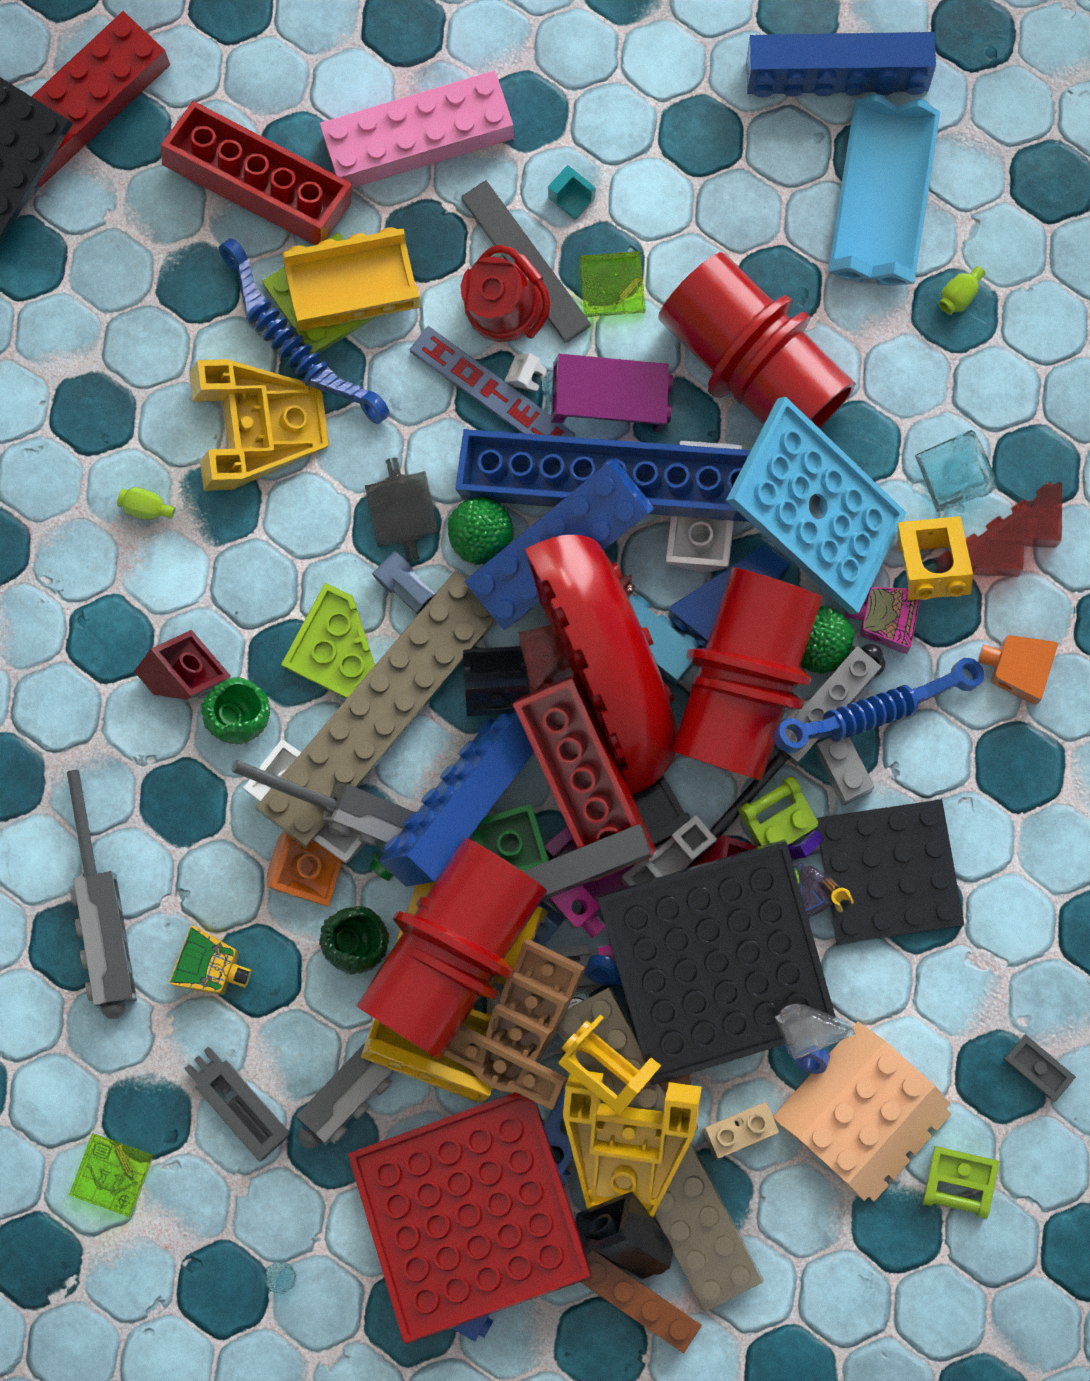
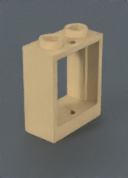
[702,1102,779,1161]

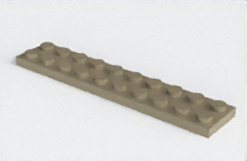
[256,570,496,849]
[558,987,764,1312]

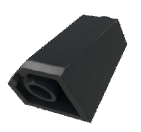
[575,1191,673,1279]

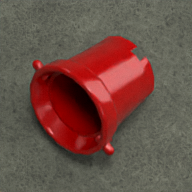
[460,245,551,343]

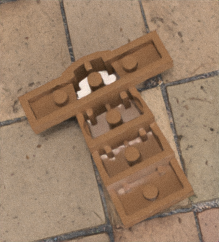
[443,939,586,1110]

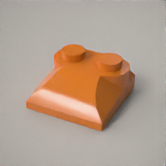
[267,831,343,907]

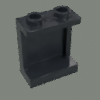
[463,646,530,716]
[632,776,691,848]

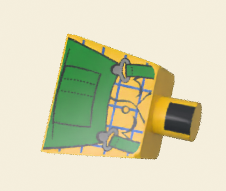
[169,925,252,995]

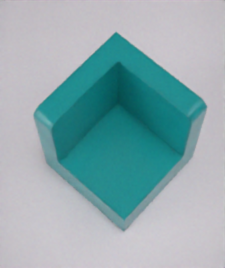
[548,165,596,219]

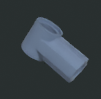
[372,551,435,615]

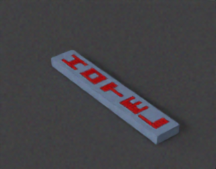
[409,326,575,437]

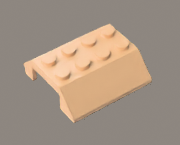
[773,1022,951,1202]

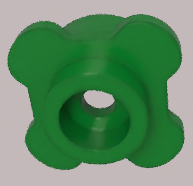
[370,852,394,881]

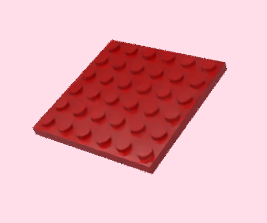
[348,1092,593,1344]

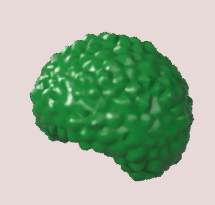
[448,497,514,565]
[800,605,854,674]
[201,677,270,745]

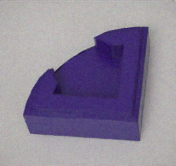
[788,831,824,859]

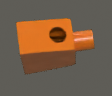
[978,635,1058,705]

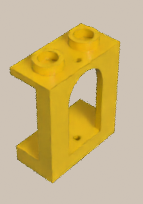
[897,516,973,600]
[558,1015,661,1115]

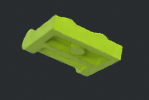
[738,776,818,847]
[922,1146,1000,1219]

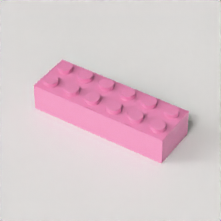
[320,70,514,188]

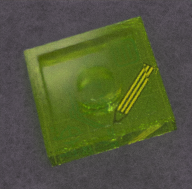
[580,251,646,317]
[69,1133,154,1217]

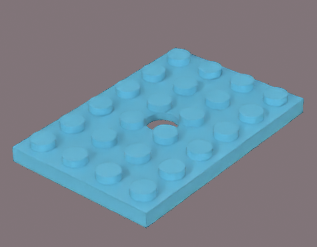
[726,397,907,614]

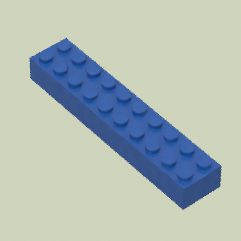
[455,429,751,522]

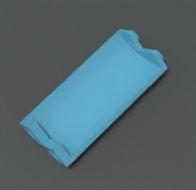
[828,94,941,285]

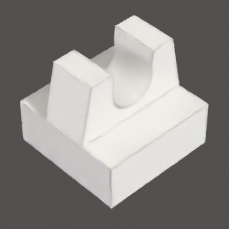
[505,353,547,392]

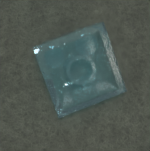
[915,430,997,513]

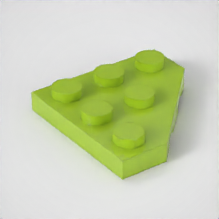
[281,582,375,699]

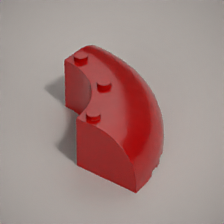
[525,535,678,795]

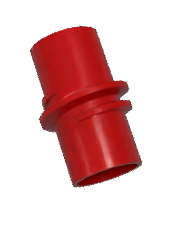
[658,252,856,429]
[672,567,823,781]
[356,838,547,1060]

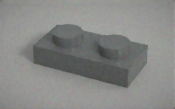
[1003,1034,1076,1102]

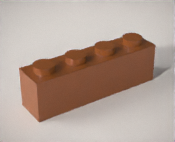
[581,1249,702,1353]

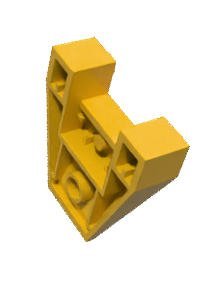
[189,359,329,491]
[563,1071,702,1218]

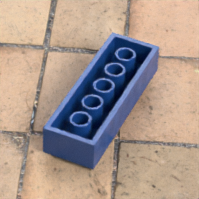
[746,32,936,97]
[464,459,655,630]
[379,712,534,887]

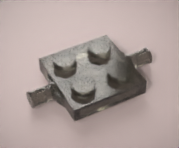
[365,457,440,562]

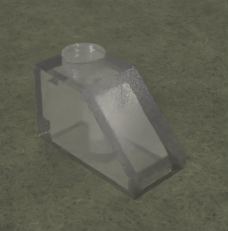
[775,1004,855,1060]

